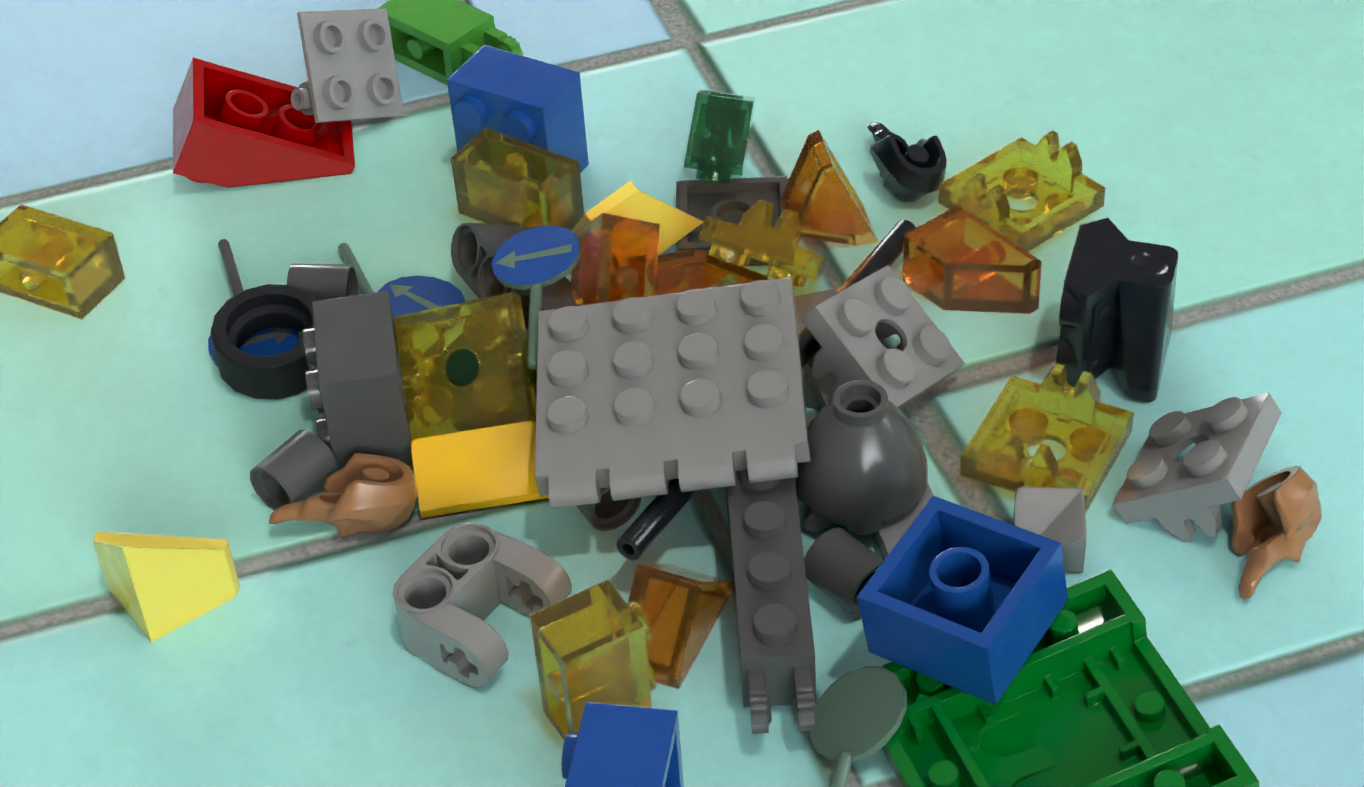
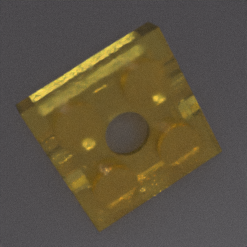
[938,130,1105,256]
[698,199,828,288]
[393,292,537,440]
[960,363,1134,514]

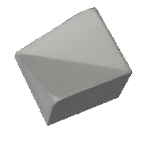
[1013,487,1086,572]

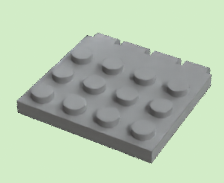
[535,277,811,509]

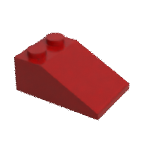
[173,58,355,188]

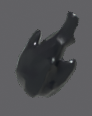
[867,122,947,202]

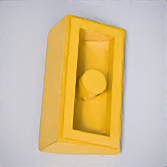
[410,420,549,518]

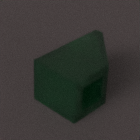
[684,90,756,183]

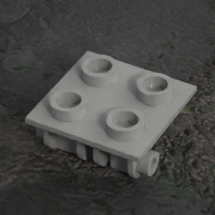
[291,8,404,123]

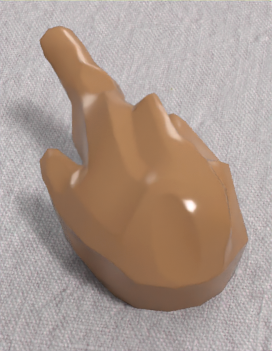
[269,453,418,538]
[1231,466,1322,600]

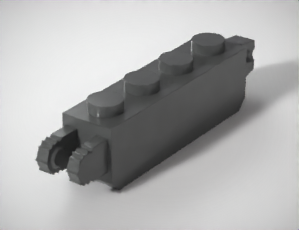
[726,470,816,734]

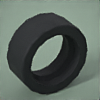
[210,284,319,399]

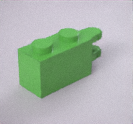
[377,0,524,85]

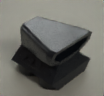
[1055,218,1178,402]

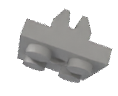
[801,265,965,409]
[1113,393,1282,542]

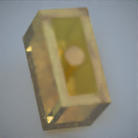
[451,128,584,230]
[0,204,125,320]
[530,579,657,740]

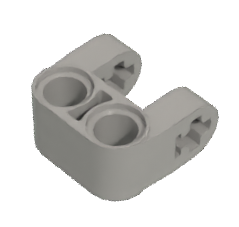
[393,523,572,687]

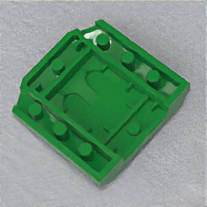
[882,569,1259,787]

